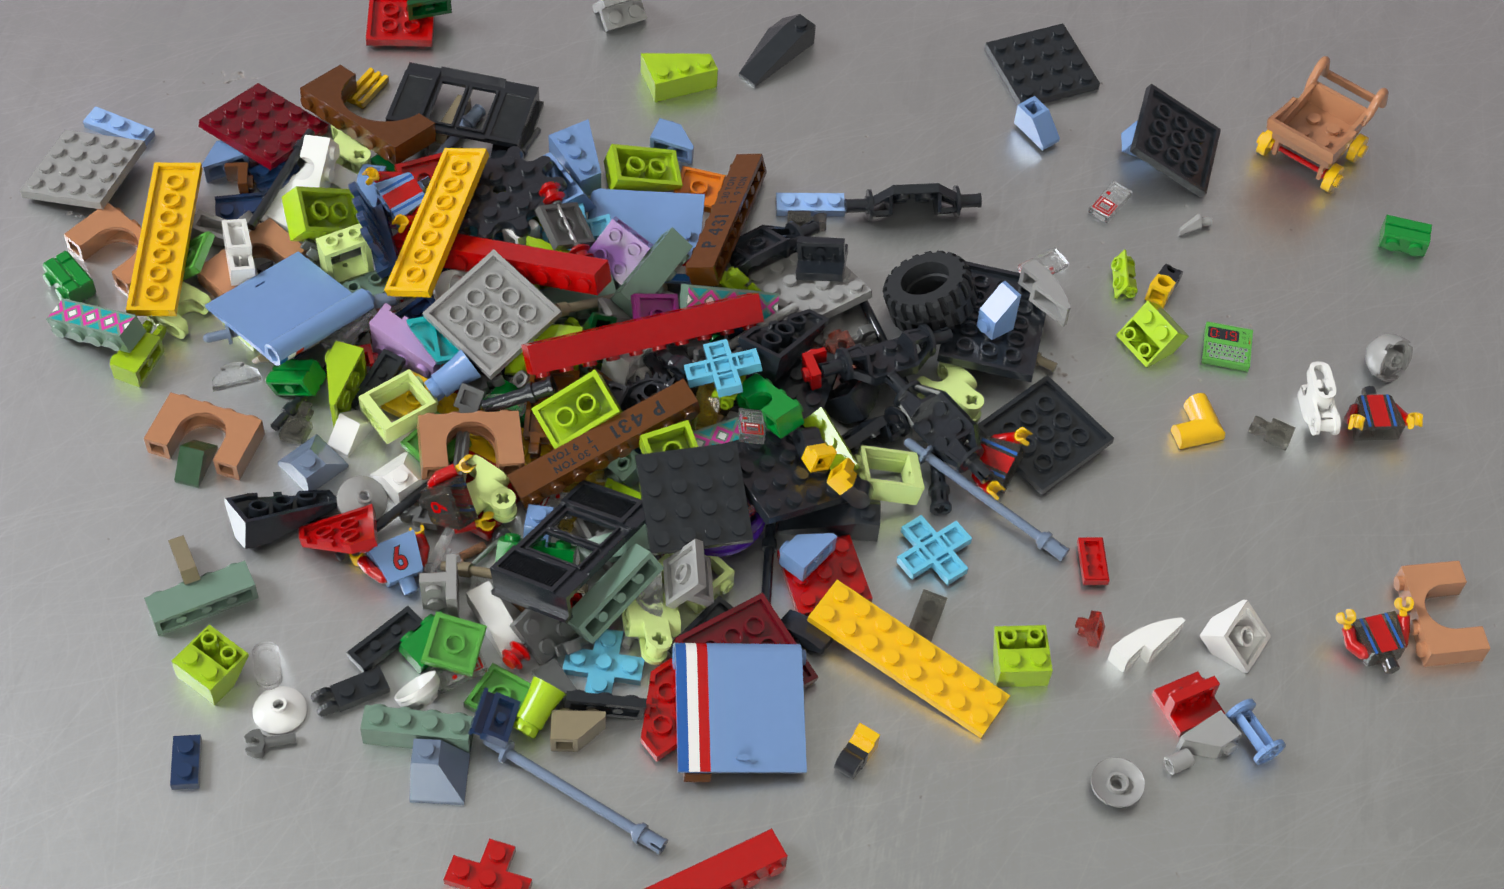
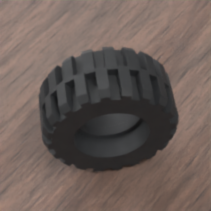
[882,250,978,331]

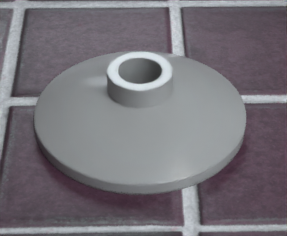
[337,476,387,521]
[1091,757,1145,808]

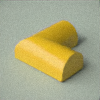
[1171,393,1225,450]

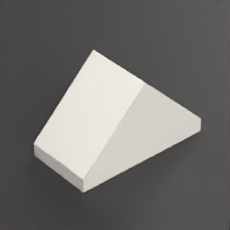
[328,410,374,458]

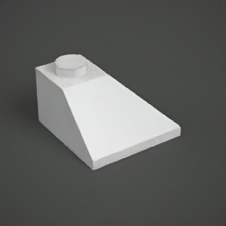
[370,451,427,505]
[1200,600,1271,673]

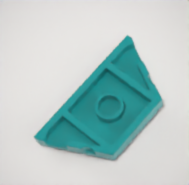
[406,317,459,365]

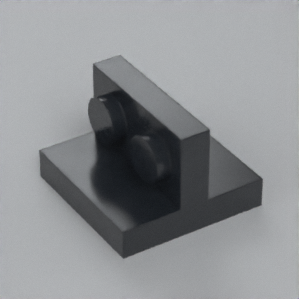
[795,236,848,282]

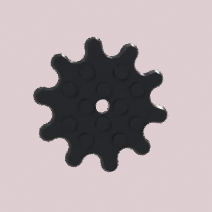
[458,146,567,240]

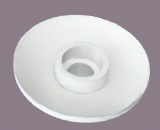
[253,686,307,735]

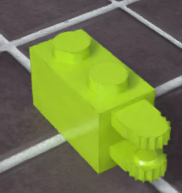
[110,320,166,387]

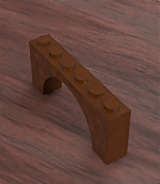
[300,65,436,165]

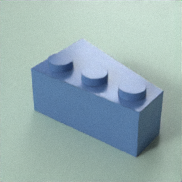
[548,119,601,196]
[535,152,596,213]

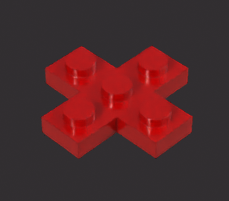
[443,838,533,889]

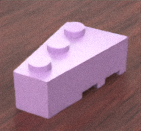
[369,303,446,379]

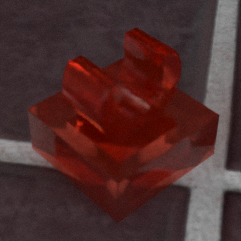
[1075,610,1105,648]

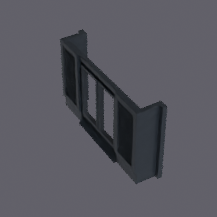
[385,62,544,160]
[490,480,645,624]

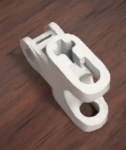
[1298,362,1341,436]

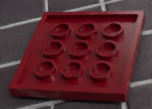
[198,83,329,170]
[674,592,818,688]

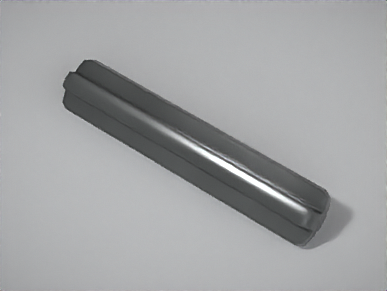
[451,431,470,488]

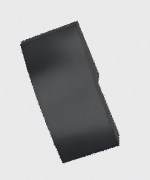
[781,609,834,654]

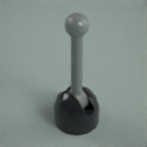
[471,525,511,566]

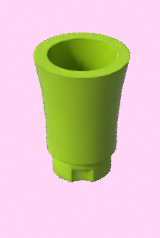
[513,676,566,738]

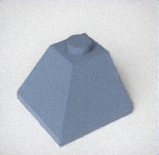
[277,434,349,491]
[409,739,470,805]

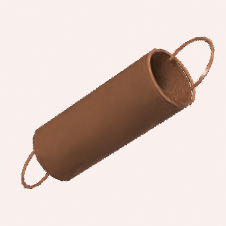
[456,539,492,563]

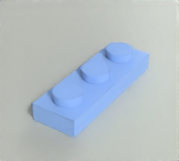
[83,106,155,146]
[776,193,845,217]

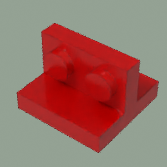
[1152,671,1226,737]

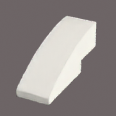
[222,219,255,286]
[466,581,521,665]
[1108,617,1186,672]

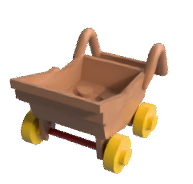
[1256,56,1389,193]

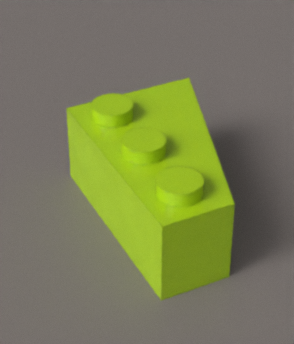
[641,53,718,102]

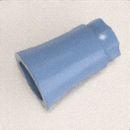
[424,349,481,401]

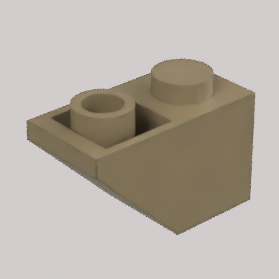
[550,708,606,752]

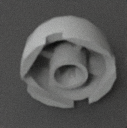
[1365,334,1413,382]

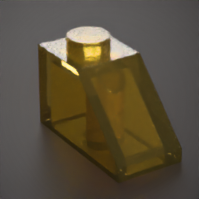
[691,382,721,430]

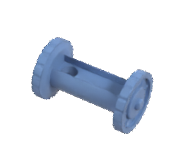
[1226,699,1286,765]

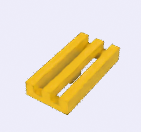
[347,67,389,109]

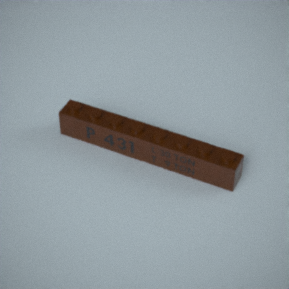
[685,154,767,286]
[507,379,701,509]

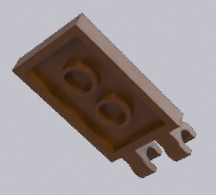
[523,369,581,459]

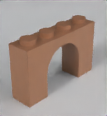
[64,203,141,296]
[197,218,309,298]
[144,392,265,481]
[417,410,525,480]
[1393,561,1491,667]

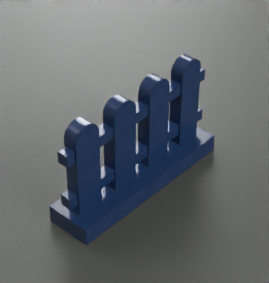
[348,181,399,279]

